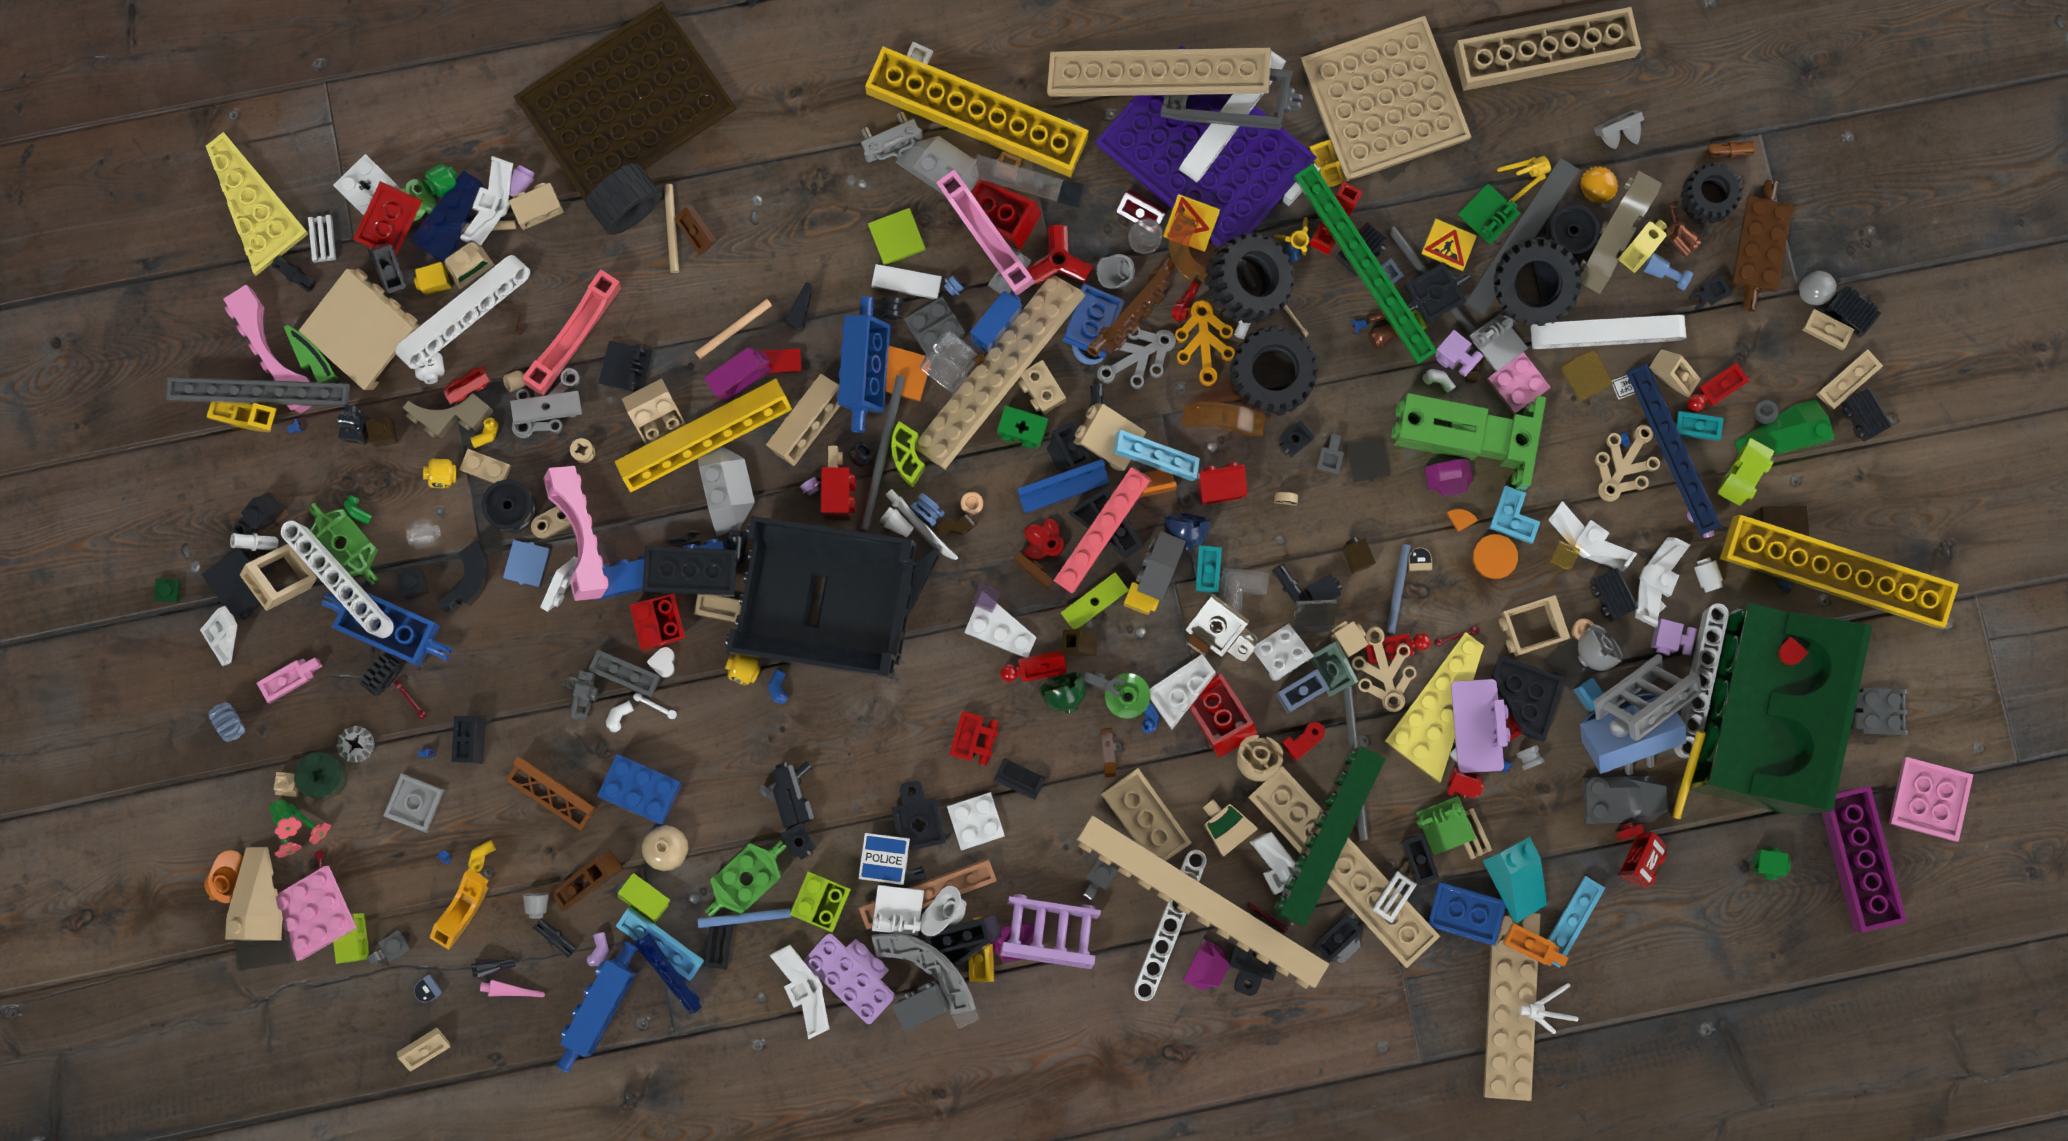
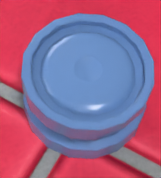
[910,493,945,527]

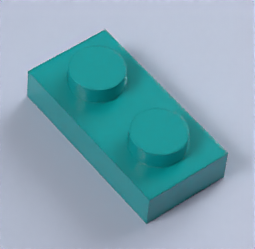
[1675,411,1723,441]
[1195,545,1222,593]

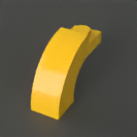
[207,402,277,432]

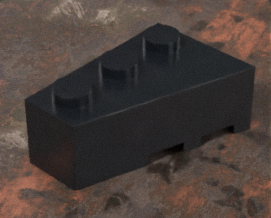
[1068,488,1145,558]
[924,914,1002,969]

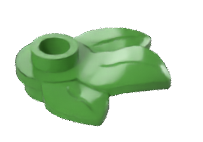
[401,179,438,222]

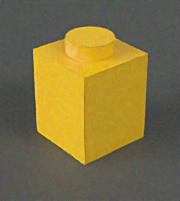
[414,262,452,296]
[1123,582,1159,615]

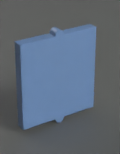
[503,540,550,587]

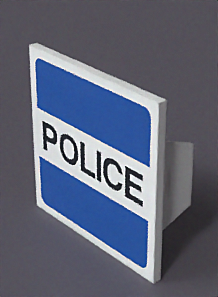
[859,833,910,885]

